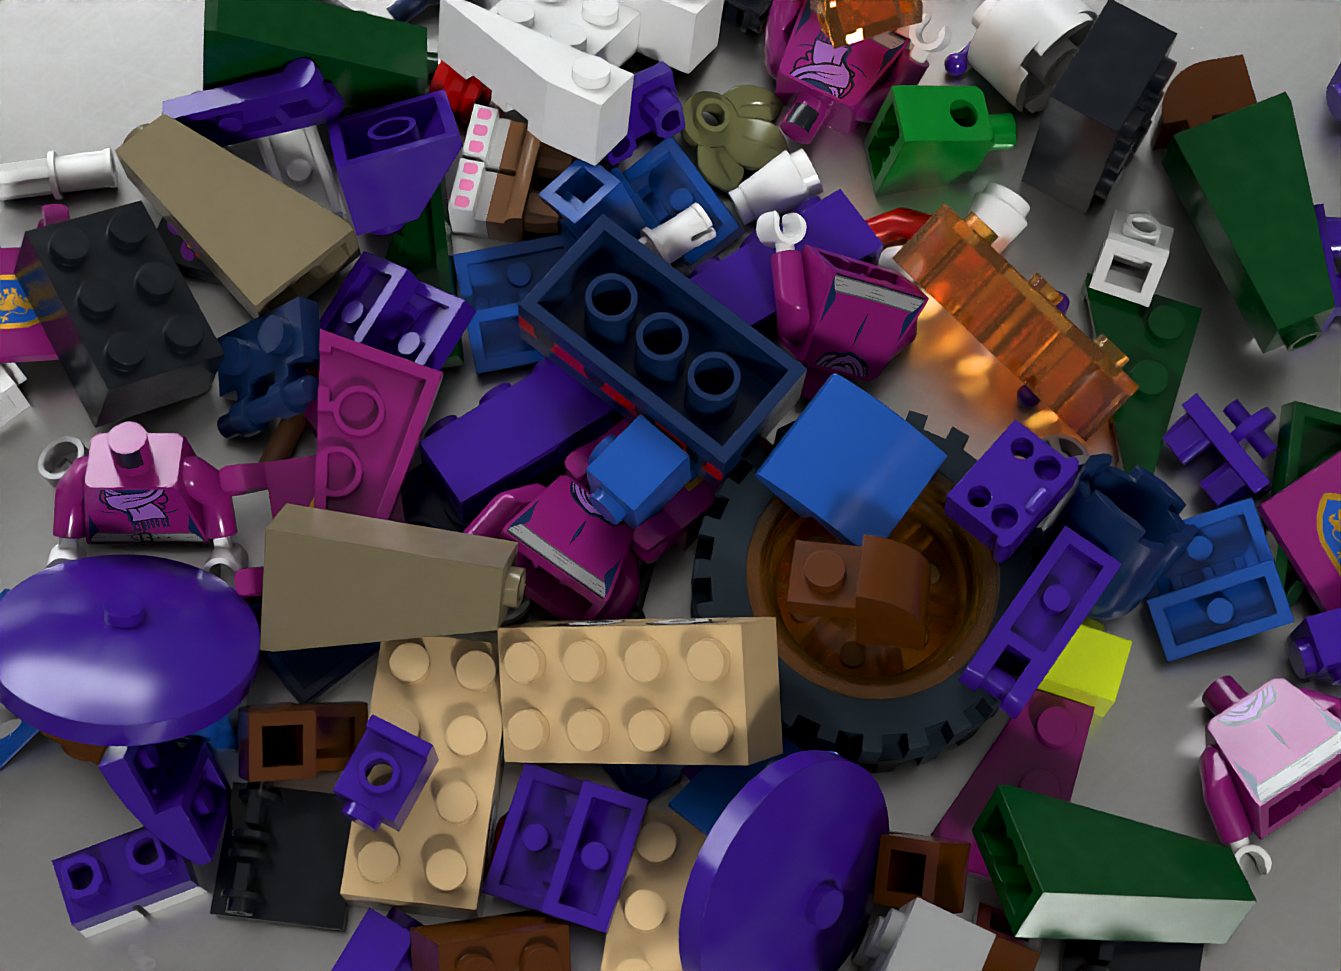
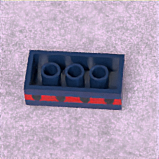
[518,213,807,489]

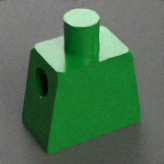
[863,85,1017,196]

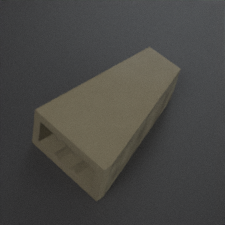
[115,113,361,319]
[260,503,526,652]

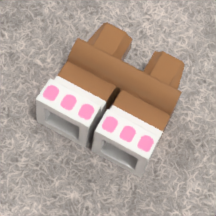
[448,104,577,243]

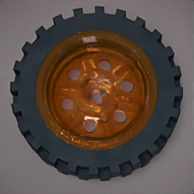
[690,410,1047,773]

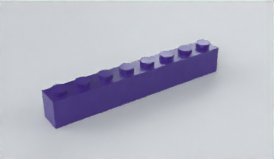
[419,189,884,524]

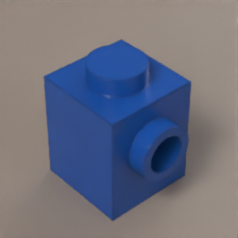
[586,414,691,531]

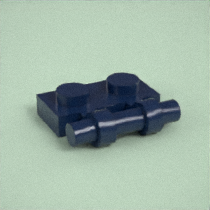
[217,296,321,439]

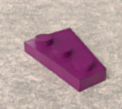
[314,329,443,521]
[930,690,1095,884]

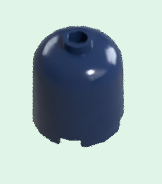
[1033,453,1197,621]

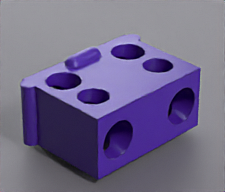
[944,419,1079,563]

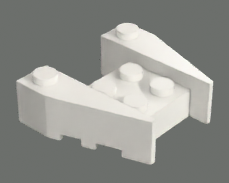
[438,0,724,166]

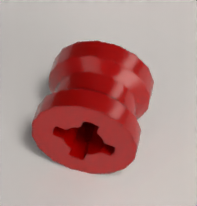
[428,60,492,125]

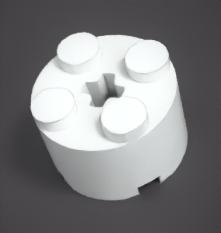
[967,0,1098,113]

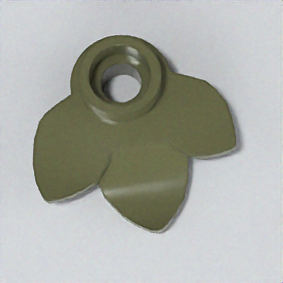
[681,85,789,193]

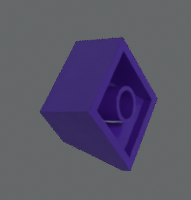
[327,89,463,236]

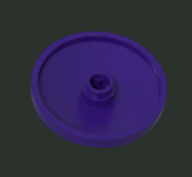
[0,554,260,747]
[678,750,889,971]

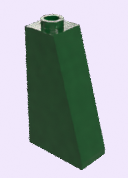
[203,0,438,109]
[1161,91,1336,354]
[971,784,1257,944]

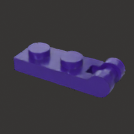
[162,58,344,147]
[958,525,1122,720]

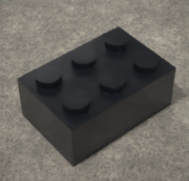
[1021,0,1178,215]
[14,200,225,428]

